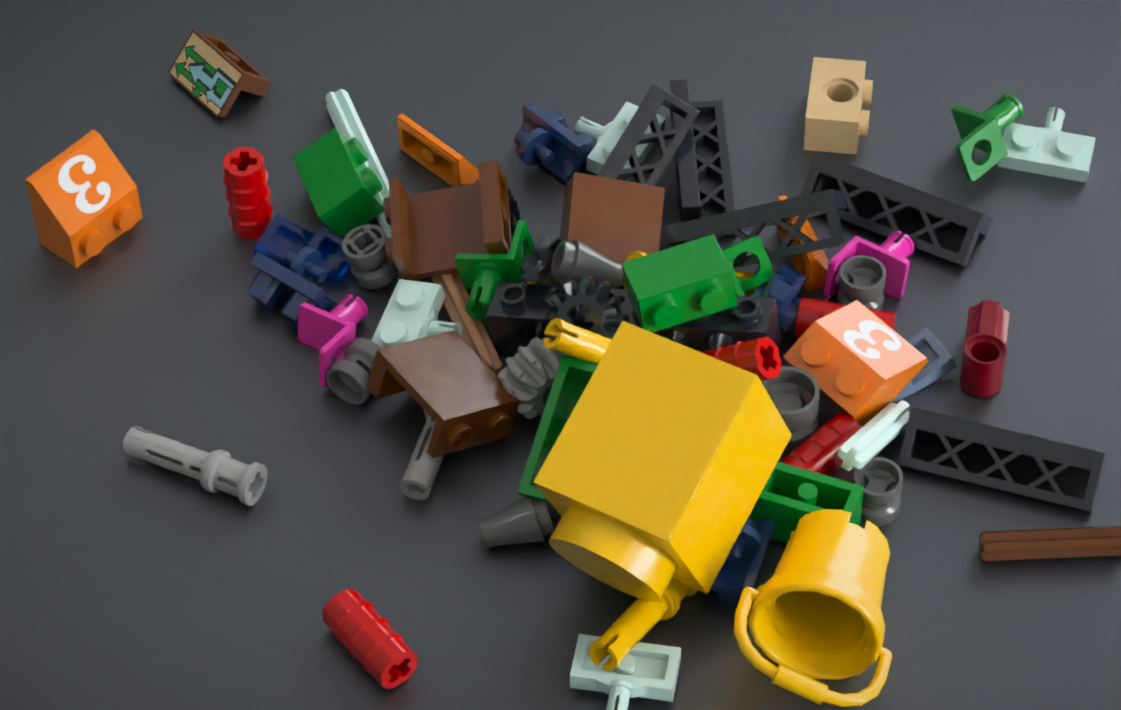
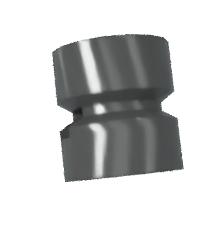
[761,366,820,458]

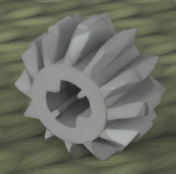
[498,336,575,419]

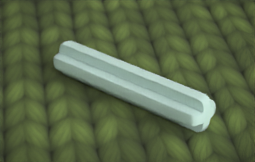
[837,400,910,471]

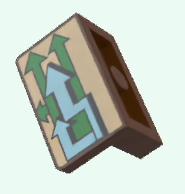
[169,29,272,118]

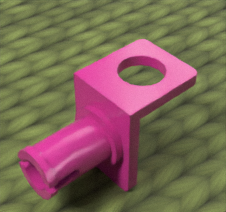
[823,231,914,299]
[298,294,368,388]

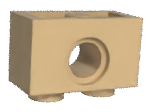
[804,57,873,155]

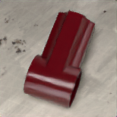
[959,300,1010,397]

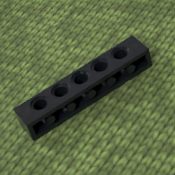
[486,282,782,357]

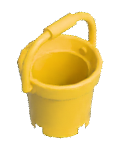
[734,509,892,707]

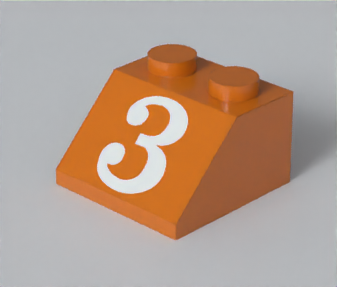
[25,129,143,269]
[783,300,929,427]

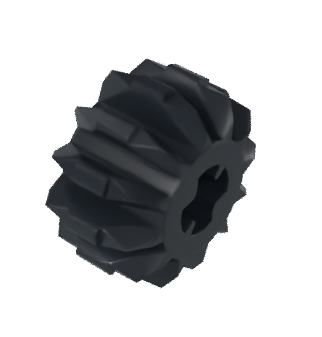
[544,276,630,340]

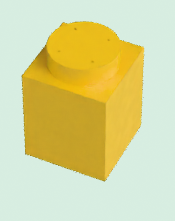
[534,321,792,602]

